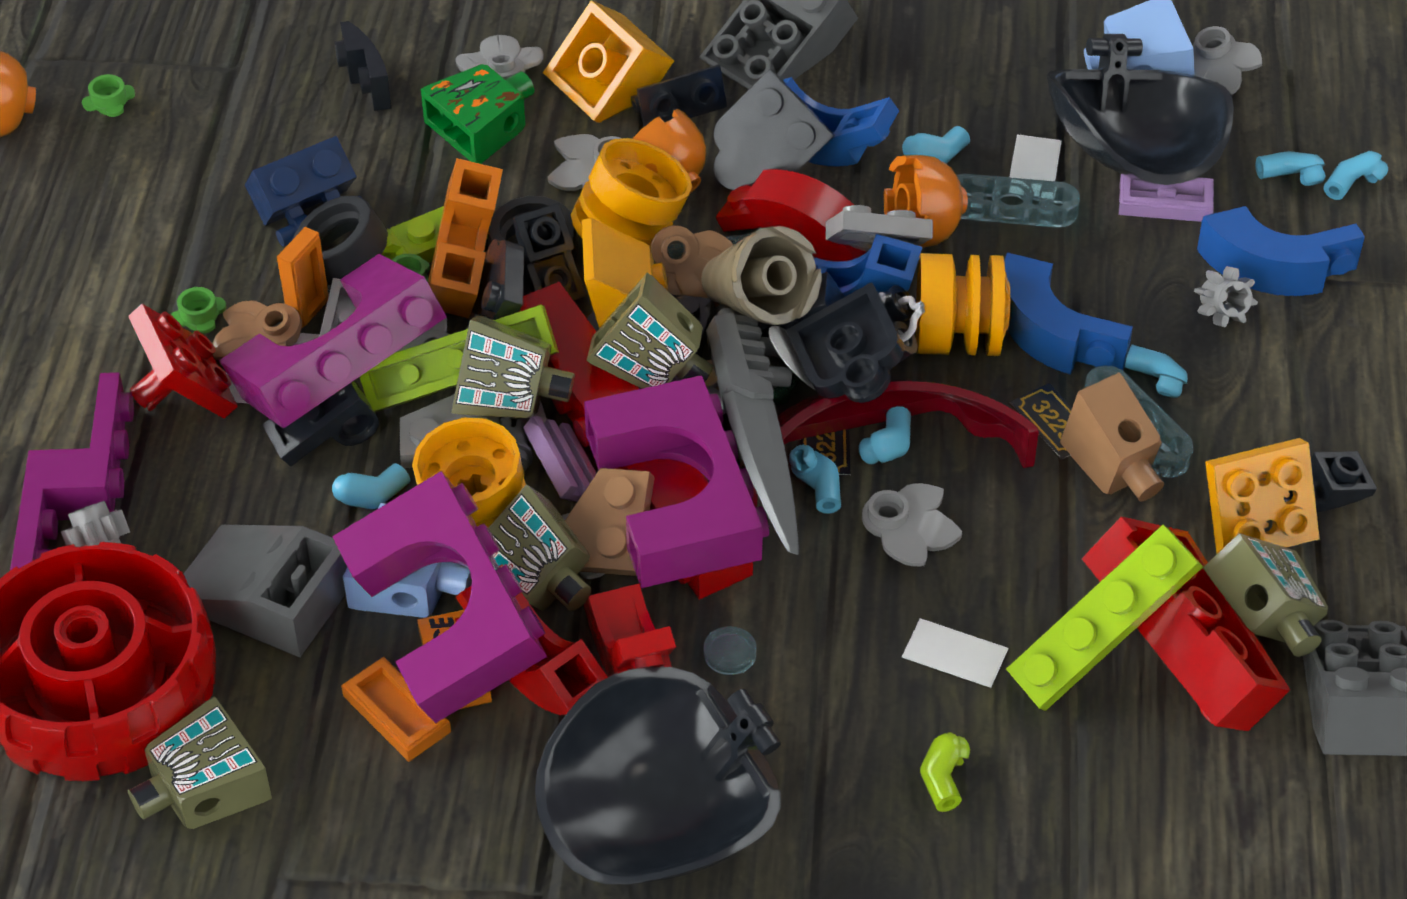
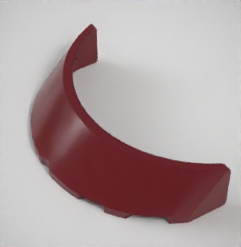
[739,380,1039,507]

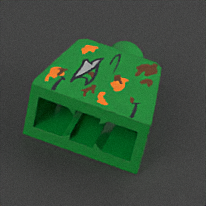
[421,64,535,164]

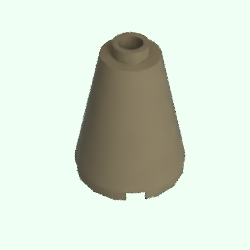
[701,226,822,325]

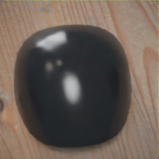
[1046,34,1234,185]
[535,667,781,884]

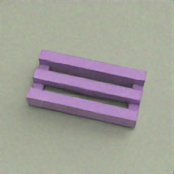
[1119,174,1213,222]
[523,416,597,502]

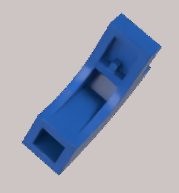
[783,77,899,166]
[1197,206,1365,296]
[814,234,922,297]
[1004,253,1133,375]

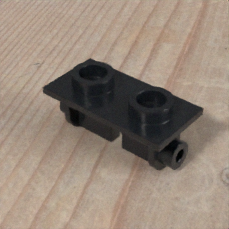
[631,64,727,127]

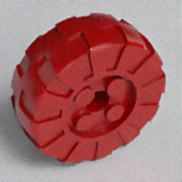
[0,542,216,781]

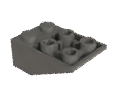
[699,0,858,90]
[184,525,347,657]
[1303,620,1407,756]

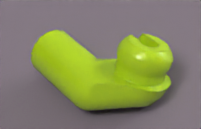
[920,732,970,812]

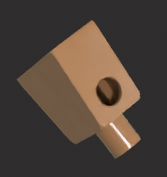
[1060,372,1164,501]

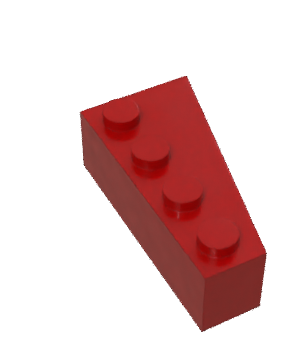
[1082,516,1290,731]

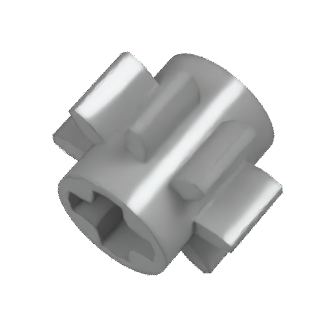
[1194,266,1258,327]
[61,501,130,547]

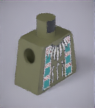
[586,273,713,389]
[451,315,575,418]
[488,484,591,611]
[1203,533,1328,657]
[128,697,272,829]

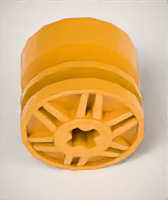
[571,138,692,250]
[916,253,1010,356]
[412,417,526,528]

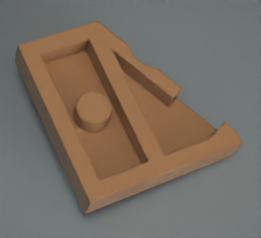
[565,468,655,576]

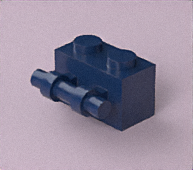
[245,136,363,248]

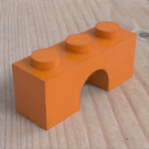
[428,158,503,318]

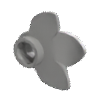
[1193,26,1262,95]
[456,35,544,80]
[548,134,621,191]
[862,483,962,567]

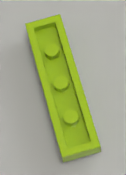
[360,305,559,413]
[1006,525,1203,711]

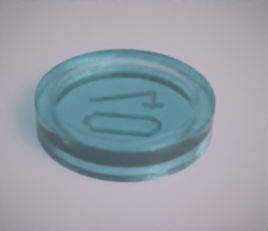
[704,626,756,675]

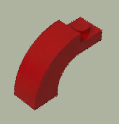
[715,169,866,262]
[455,565,608,715]
[583,583,676,677]

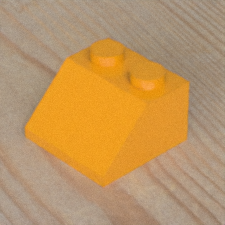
[543,0,674,123]
[582,218,668,328]

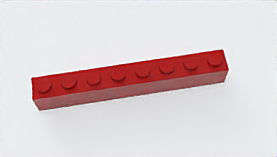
[519,282,753,600]

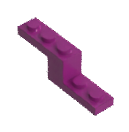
[10,372,134,570]

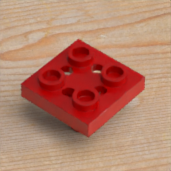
[128,304,238,419]

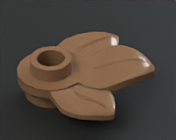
[651,225,733,307]
[212,301,302,360]

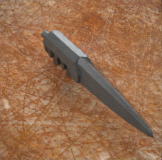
[706,308,799,555]

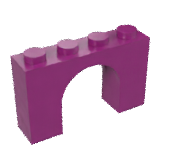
[219,254,447,428]
[584,375,769,588]
[332,471,547,723]

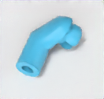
[902,126,970,163]
[1255,151,1326,186]
[1324,151,1388,200]
[1125,345,1188,398]
[859,407,911,464]
[789,444,841,514]
[332,463,410,509]

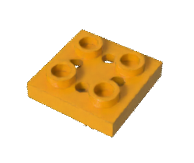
[1205,438,1319,554]

